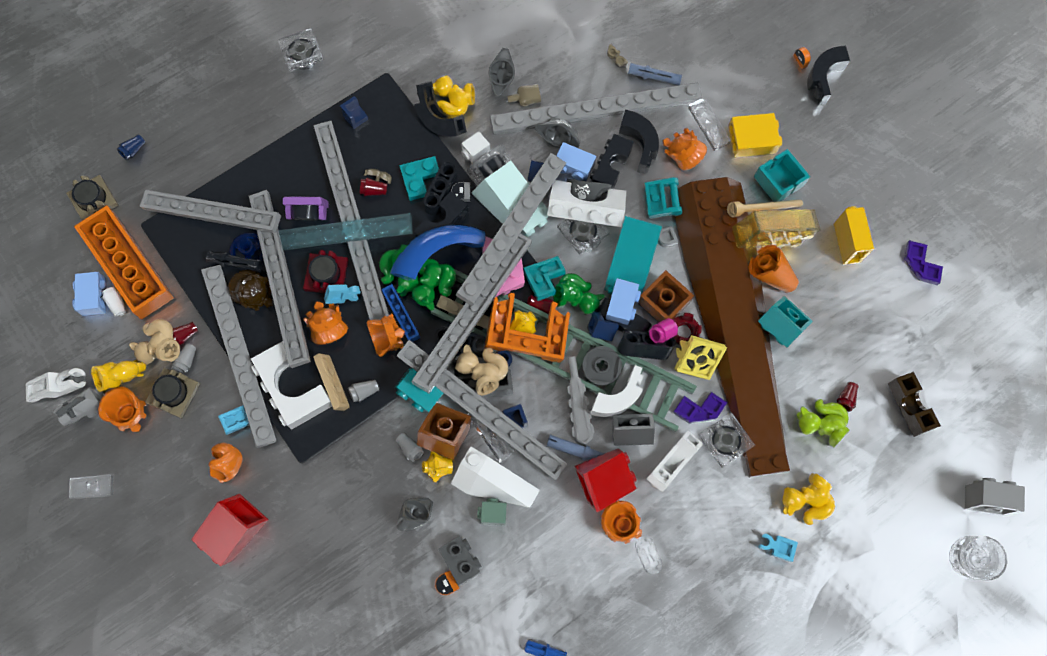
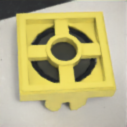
[674,335,727,380]

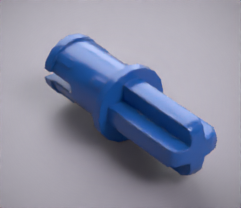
[525,640,567,656]

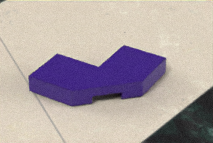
[904,240,943,285]
[673,392,727,424]

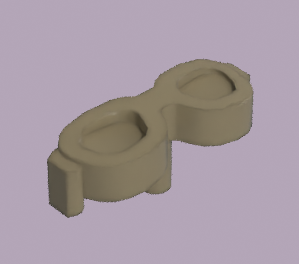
[607,44,628,67]
[364,169,392,184]

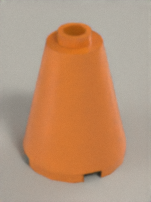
[748,245,799,293]

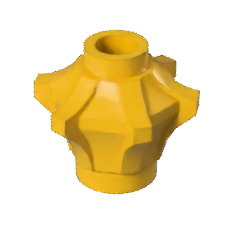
[510,310,537,334]
[422,451,453,483]

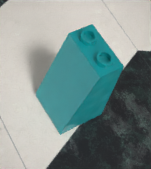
[604,216,662,295]

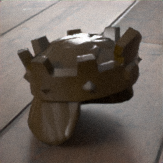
[228,270,273,311]

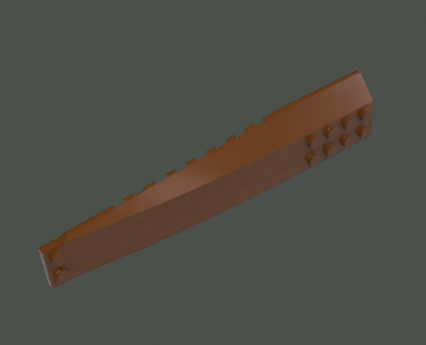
[669,177,790,478]

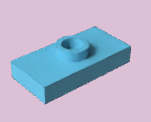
[218,405,250,435]

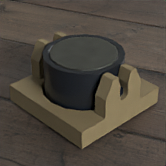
[66,175,119,221]
[145,368,200,419]

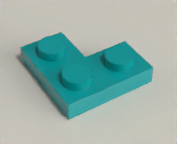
[400,156,439,201]
[523,256,566,301]

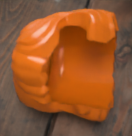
[208,443,243,483]

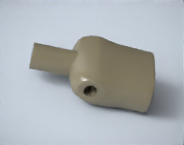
[507,84,541,107]

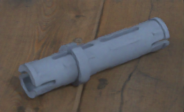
[628,63,682,86]
[546,434,605,461]

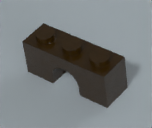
[888,372,941,437]

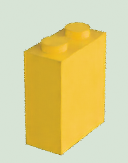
[728,113,782,158]
[833,206,874,265]

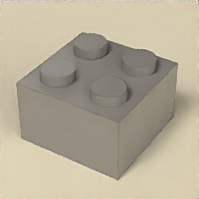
[965,478,1025,516]

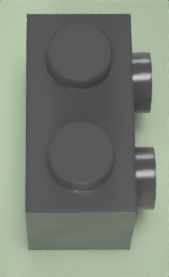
[612,414,655,446]
[438,536,482,586]

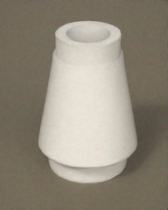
[102,287,126,317]

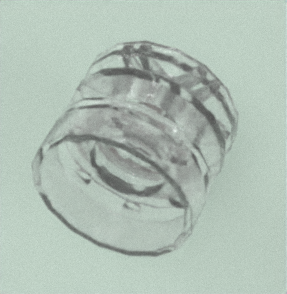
[949,536,1008,580]

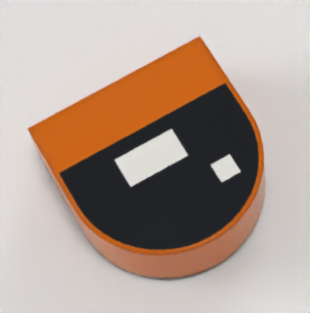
[793,47,811,69]
[435,570,460,595]

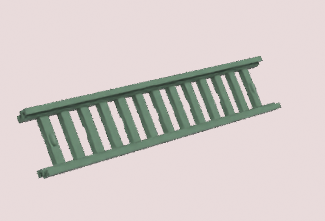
[431,269,697,432]

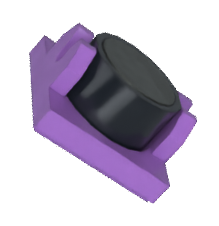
[283,197,329,221]

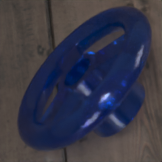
[229,233,264,261]

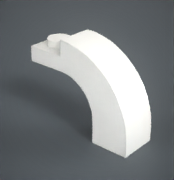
[647,431,703,492]

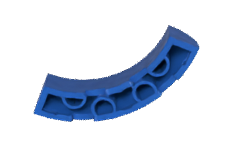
[390,225,485,280]

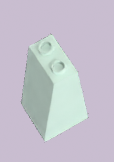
[471,161,549,237]

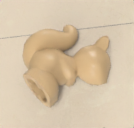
[129,319,180,365]
[455,344,508,396]

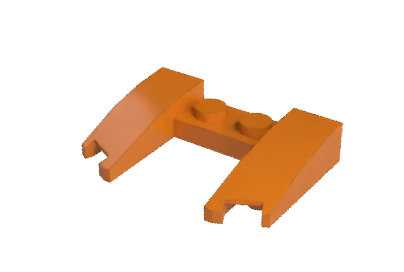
[484,293,570,363]

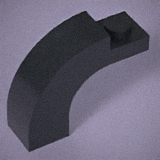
[807,45,850,105]
[414,81,467,137]
[619,109,659,174]

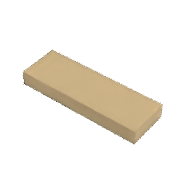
[313,353,350,411]

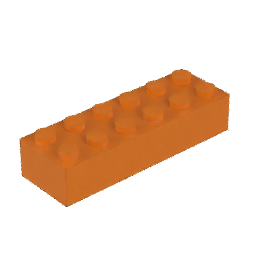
[74,205,174,320]

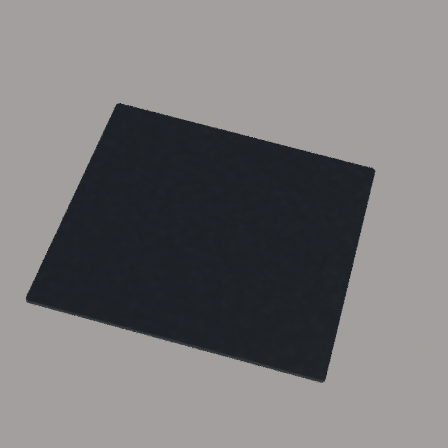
[141,73,555,463]

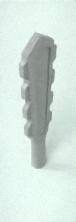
[567,356,595,446]

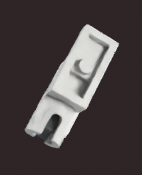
[25,368,86,403]

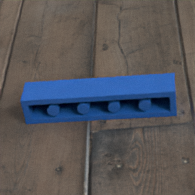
[381,284,420,342]

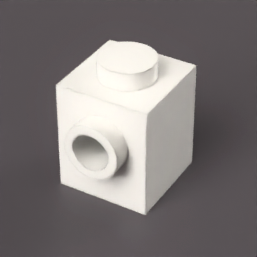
[461,132,490,164]

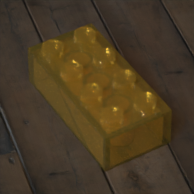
[732,209,821,250]

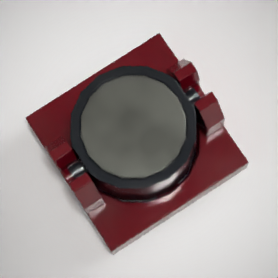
[303,250,348,293]

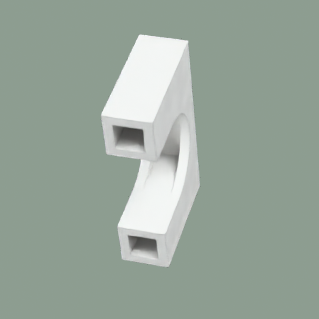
[547,180,626,227]
[251,341,332,430]

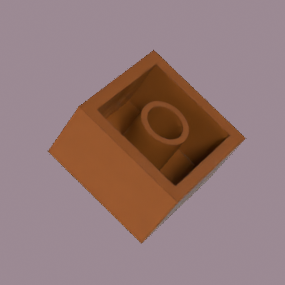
[637,270,694,322]
[417,403,471,460]

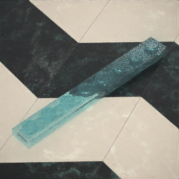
[278,213,413,250]

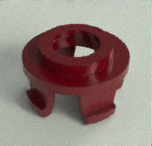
[673,313,702,345]

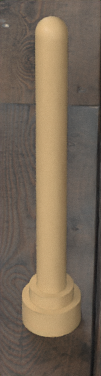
[727,200,803,217]

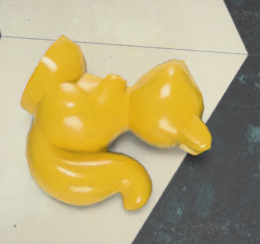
[433,75,475,115]
[91,359,146,392]
[782,473,835,525]

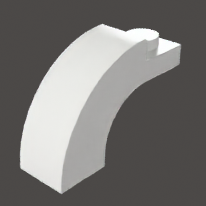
[590,365,643,417]

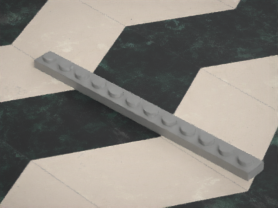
[490,82,702,135]
[314,121,389,320]

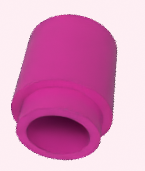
[649,318,678,343]

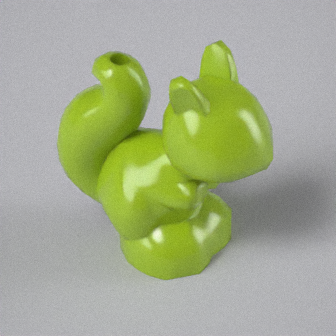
[796,399,850,448]

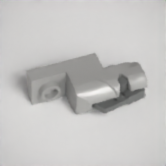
[53,387,112,426]

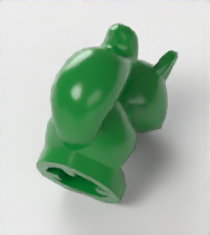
[379,245,421,297]
[411,259,456,311]
[553,273,605,315]

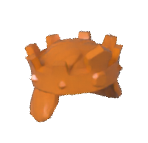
[662,128,707,171]
[303,302,348,345]
[367,313,405,357]
[98,386,147,432]
[601,501,642,544]

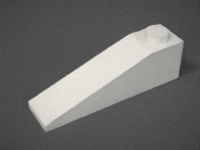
[451,447,540,508]

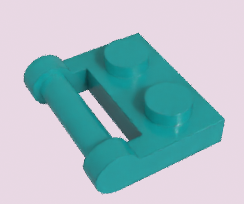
[645,177,682,219]

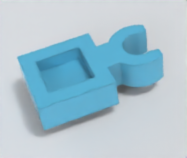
[324,285,360,304]
[758,534,798,562]

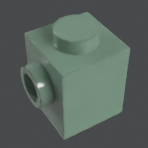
[477,498,507,525]

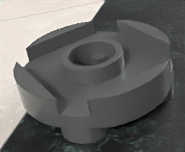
[582,346,622,386]

